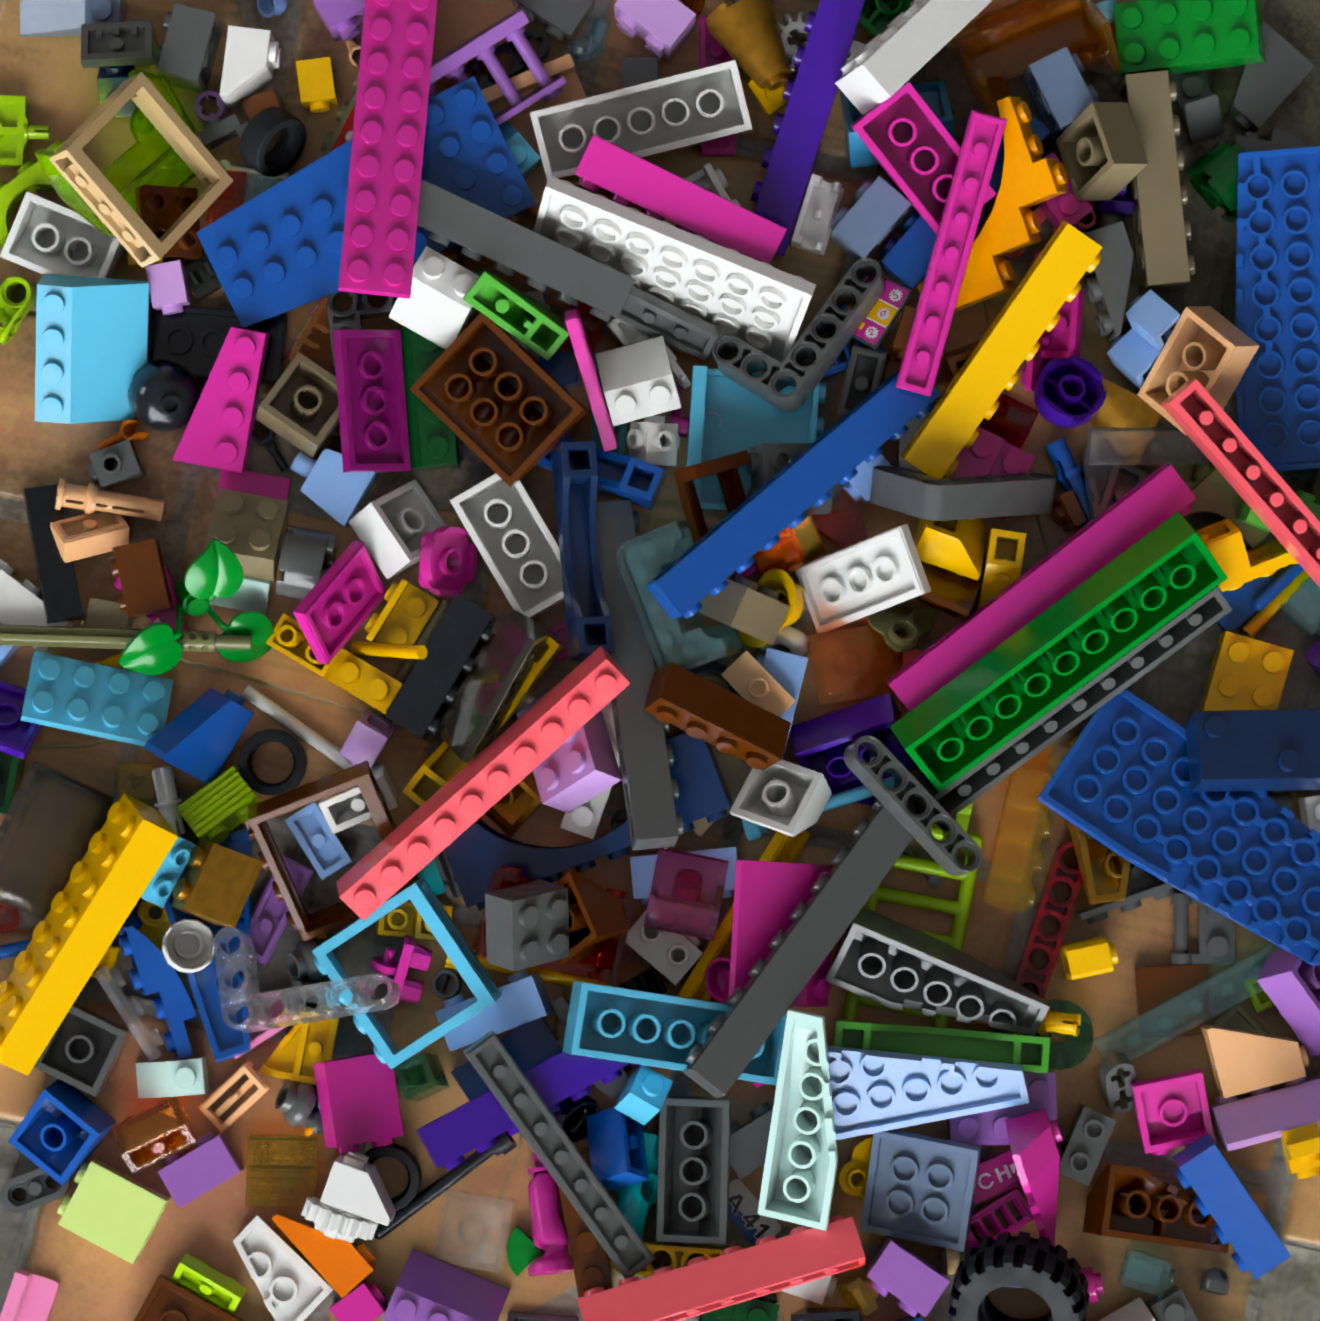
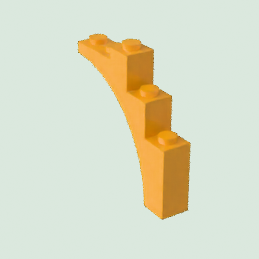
[917,96,1068,312]

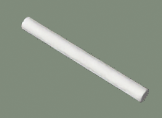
[241,684,352,769]

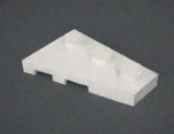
[233,1214,334,1321]

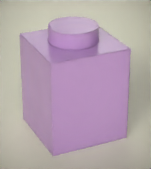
[145,260,191,315]
[339,709,397,769]

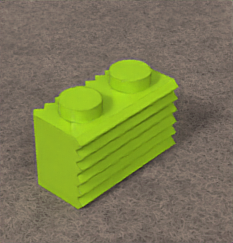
[176,765,260,844]

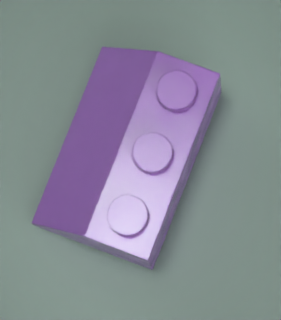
[1257,948,1320,1057]
[383,1249,510,1321]

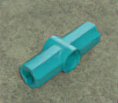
[615,1132,659,1238]

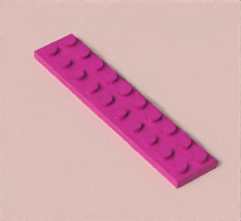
[338,0,437,299]

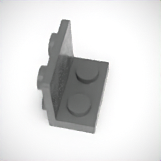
[81,19,158,68]

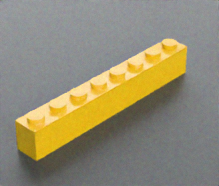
[901,220,1103,478]

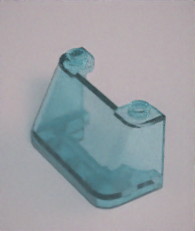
[616,521,745,671]

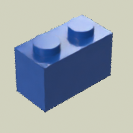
[586,1106,649,1191]

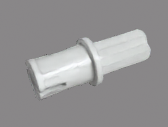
[152,766,186,835]

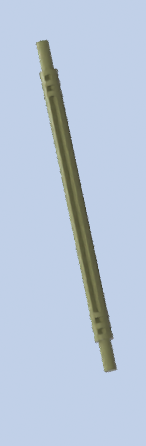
[0,624,252,652]

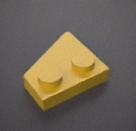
[260,1012,340,1085]

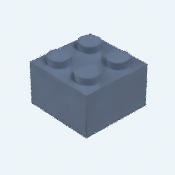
[1022,46,1100,140]
[830,176,912,262]

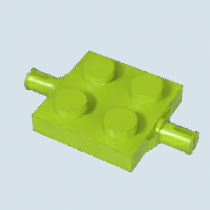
[0,95,51,168]

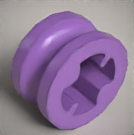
[194,90,227,123]

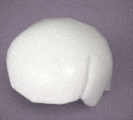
[162,919,217,973]

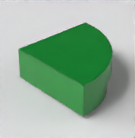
[507,1225,542,1276]

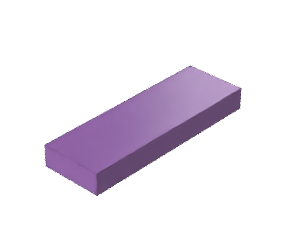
[251,855,314,965]

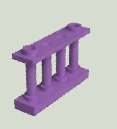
[429,8,567,126]

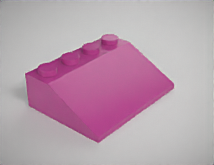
[729,860,833,1007]

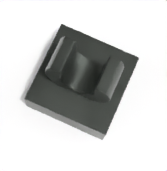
[184,254,222,301]

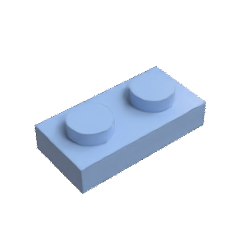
[285,801,352,880]

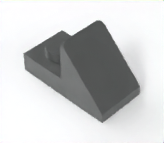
[1169,70,1224,145]

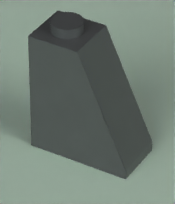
[1228,20,1315,133]

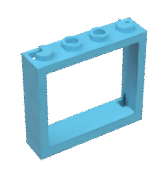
[312,876,502,1069]

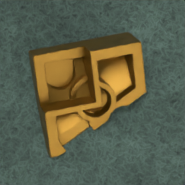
[1090,378,1161,466]

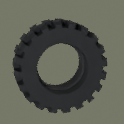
[948,1232,1089,1321]

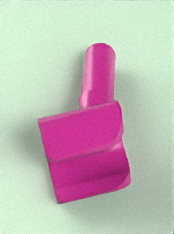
[670,387,690,437]

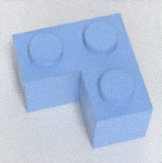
[1107,289,1181,390]

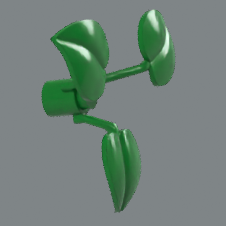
[118,538,274,675]

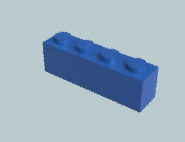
[1173,1134,1291,1280]

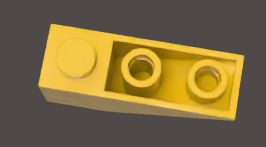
[976,528,1027,610]

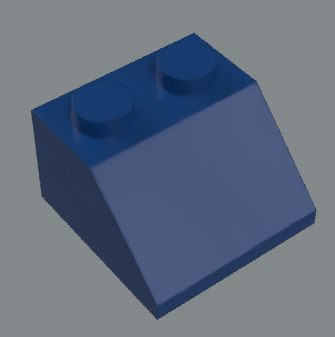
[8,1079,116,1186]

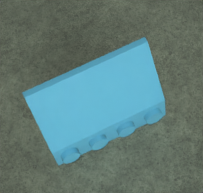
[35,274,150,424]

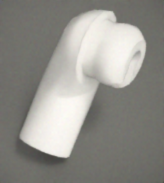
[761,626,809,656]

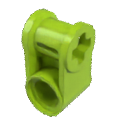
[0,277,37,345]

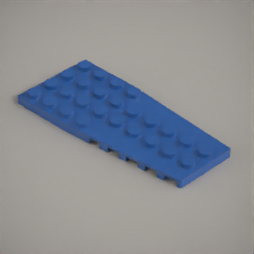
[197,76,537,328]
[1235,146,1320,471]
[1037,689,1320,966]

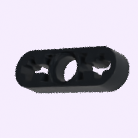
[464,28,550,90]

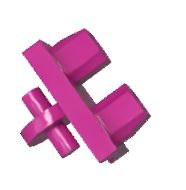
[370,935,432,1006]

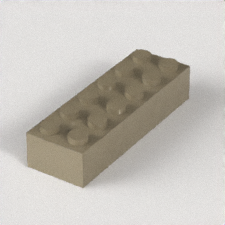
[1118,70,1195,295]

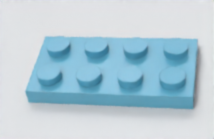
[20,651,173,746]

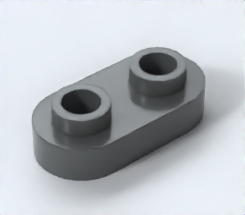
[1,1168,71,1213]

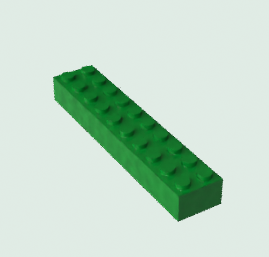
[890,512,1228,793]

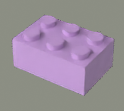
[516,693,622,813]

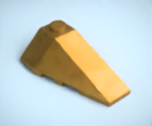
[1067,820,1131,904]

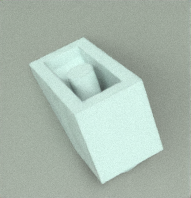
[135,1056,209,1098]

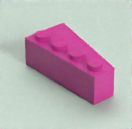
[172,326,270,473]

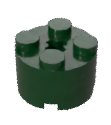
[1186,141,1246,223]

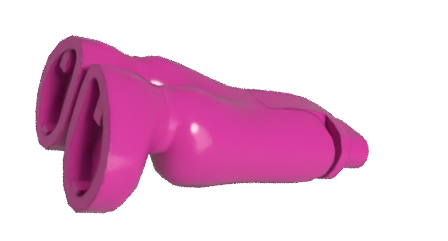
[528,1152,573,1276]

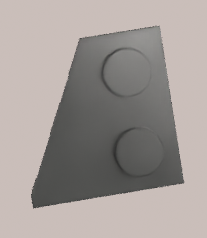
[1081,446,1148,521]

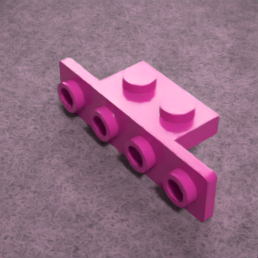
[1021,251,1084,393]

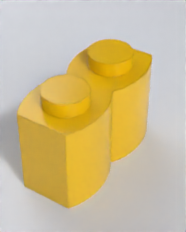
[1059,936,1118,980]

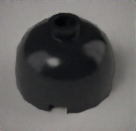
[127,359,200,432]

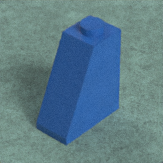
[144,688,254,784]

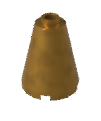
[705,0,791,91]

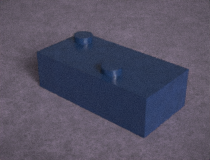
[1184,709,1320,792]

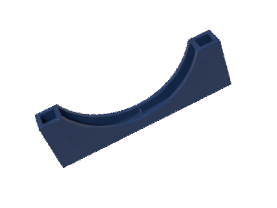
[444,733,733,911]

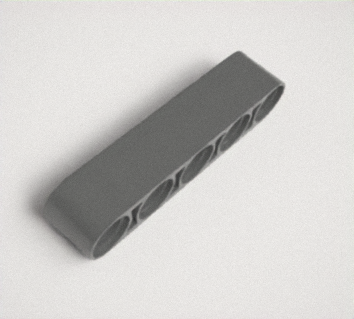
[843,735,982,876]

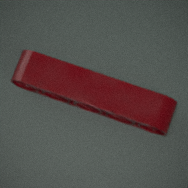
[1013,842,1082,999]

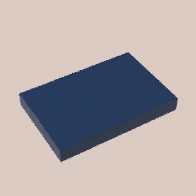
[451,1017,562,1101]

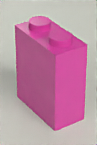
[313,1052,404,1154]

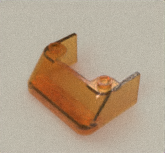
[951,0,1122,117]

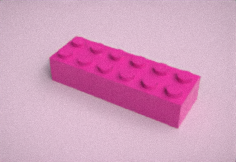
[575,135,787,264]

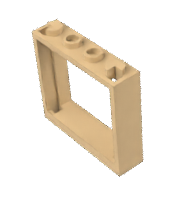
[48,72,233,268]

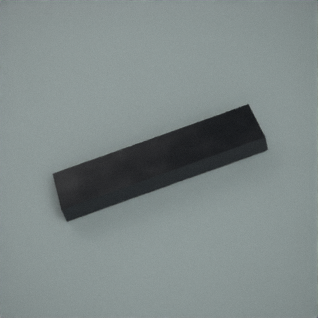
[23,484,83,624]

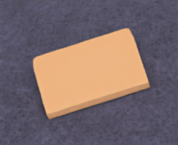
[50,511,130,563]

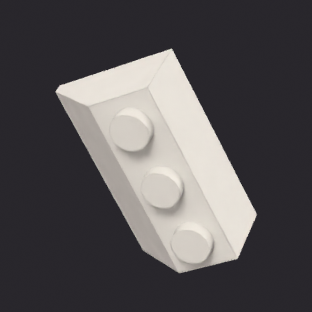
[0,191,125,278]

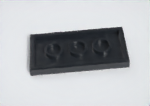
[148,303,287,384]

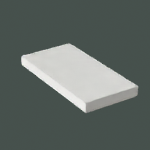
[794,524,931,635]

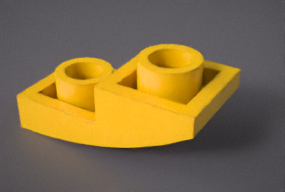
[375,901,453,940]

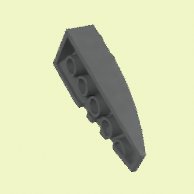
[825,907,1050,1035]

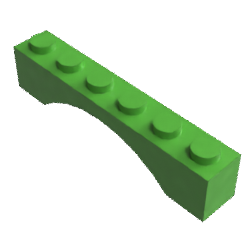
[832,1019,1051,1073]

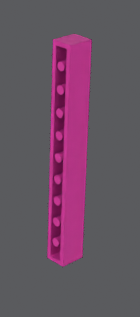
[885,463,1197,712]

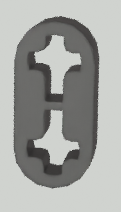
[1099,1052,1137,1114]

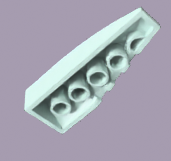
[757,1008,838,1231]

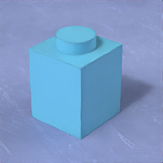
[614,1065,673,1126]

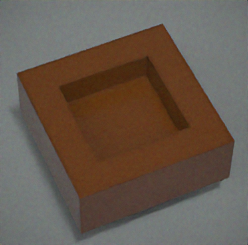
[1052,490,1087,532]

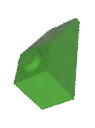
[463,270,569,361]

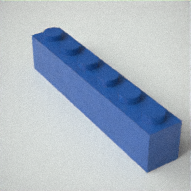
[879,114,1051,293]

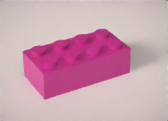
[850,81,996,235]

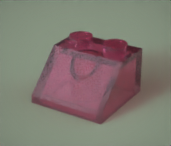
[643,848,729,941]

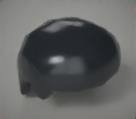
[553,1095,600,1143]

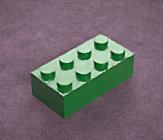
[1114,0,1266,77]

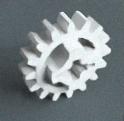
[301,1197,379,1243]

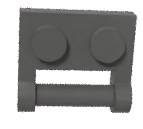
[1171,893,1235,964]

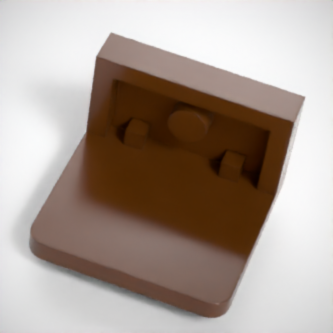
[135,185,202,263]

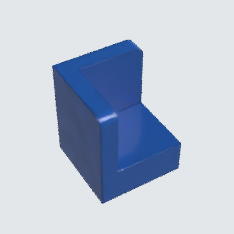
[538,350,580,389]

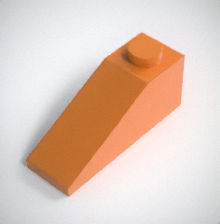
[271,1211,376,1298]

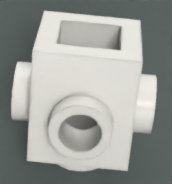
[627,416,680,466]

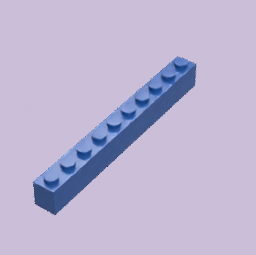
[645,368,941,619]

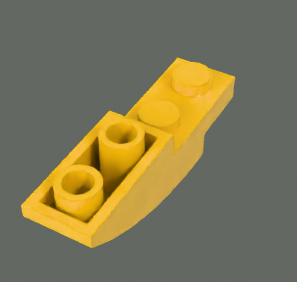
[266,613,403,715]
[1281,1122,1320,1179]

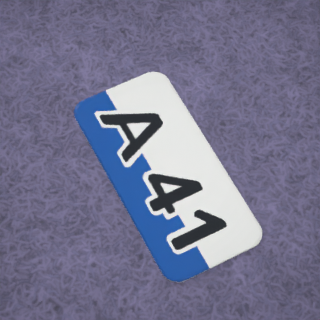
[728,1179,781,1246]

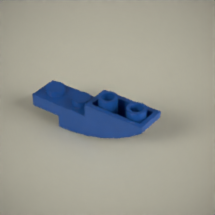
[118,924,197,1059]

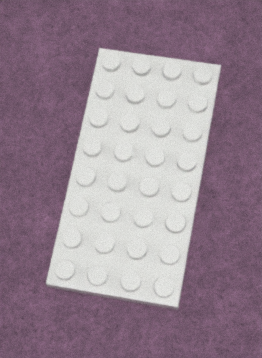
[534,176,816,363]

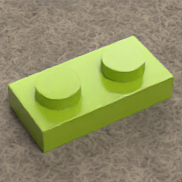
[171,1253,247,1315]

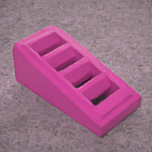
[967,1188,1035,1250]

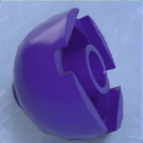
[1034,356,1106,428]

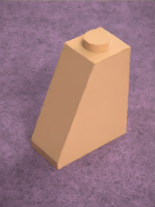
[1201,1024,1309,1098]

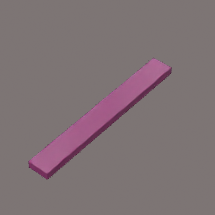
[895,110,1007,397]

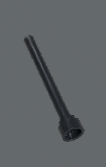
[374,1131,517,1239]

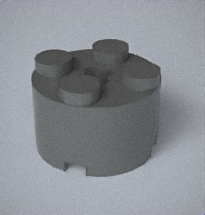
[276,525,337,599]

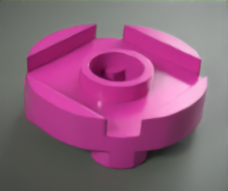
[418,526,478,597]

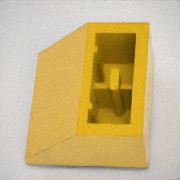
[914,518,988,581]

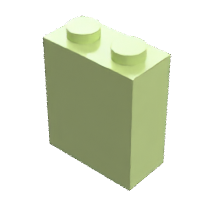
[57,1159,170,1264]

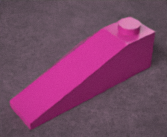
[1005,1109,1063,1247]

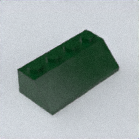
[389,327,459,473]

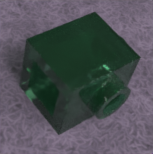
[393,1053,450,1101]

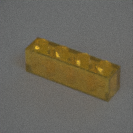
[980,767,1053,913]

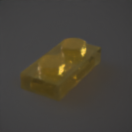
[836,1277,879,1316]

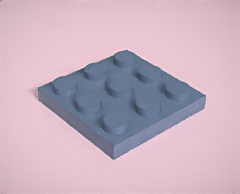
[860,1129,981,1252]

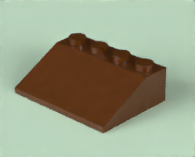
[410,313,590,487]

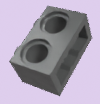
[1059,1104,1117,1186]

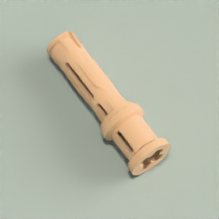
[55,478,164,522]

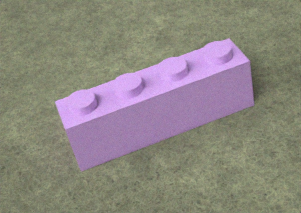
[1208,1069,1320,1151]

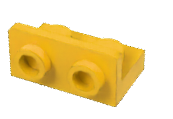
[364,579,440,662]

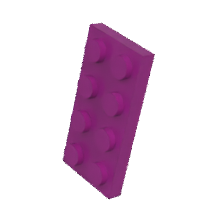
[333,329,411,473]

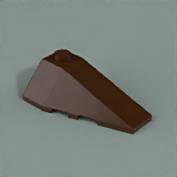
[1083,1164,1229,1253]

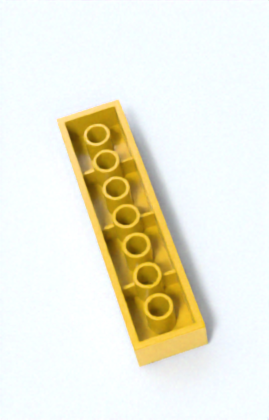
[0,793,178,1076]

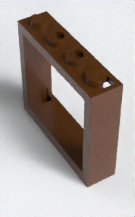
[244,761,419,941]

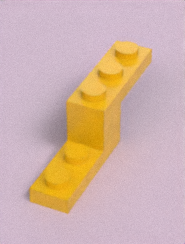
[1196,518,1298,592]

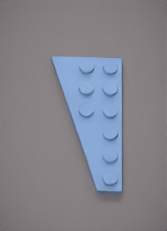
[827,1045,1029,1140]

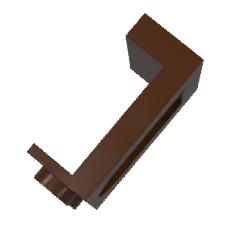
[673,450,751,544]

